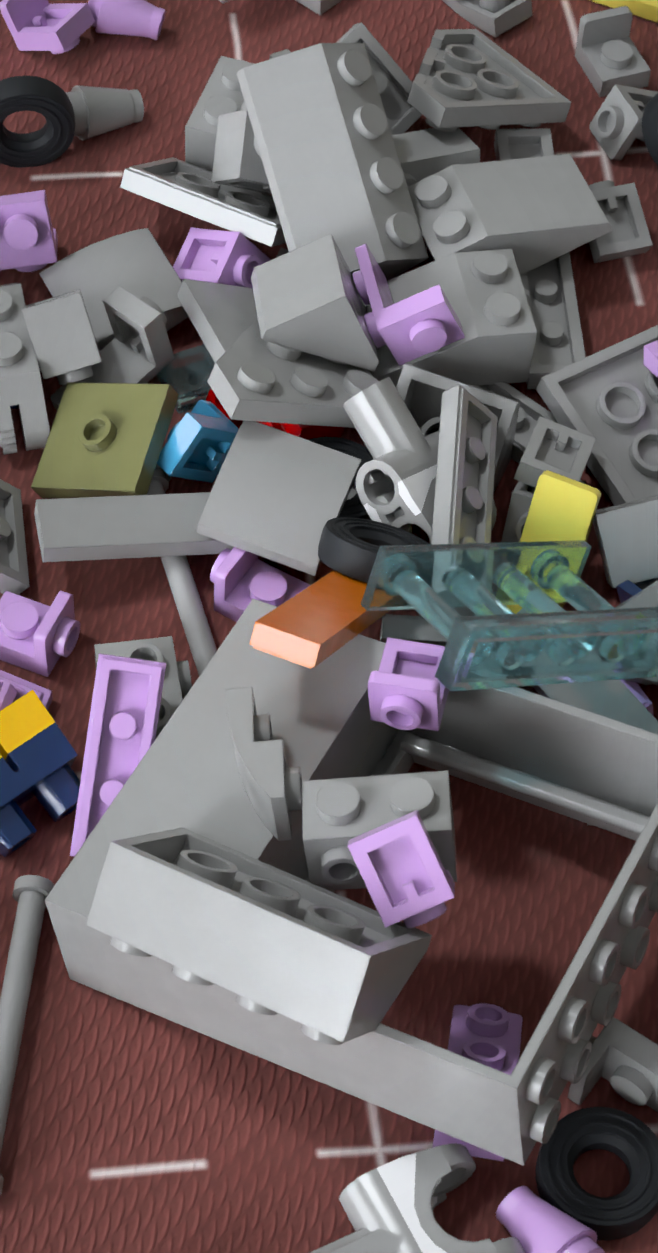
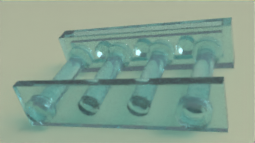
[360,540,658,691]

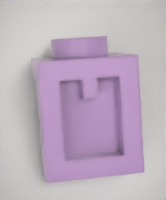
[173,228,270,288]
[210,547,310,622]
[0,590,80,677]
[347,810,455,928]

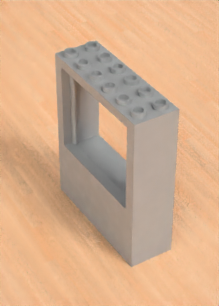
[45,599,658,1166]

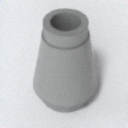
[65,85,144,141]

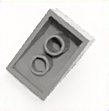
[408,153,612,276]
[366,249,537,387]

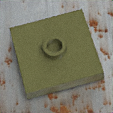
[31,382,179,498]

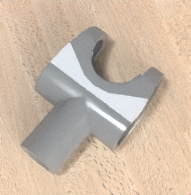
[343,377,497,545]
[309,1144,526,1253]

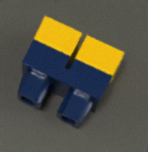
[0,690,80,857]

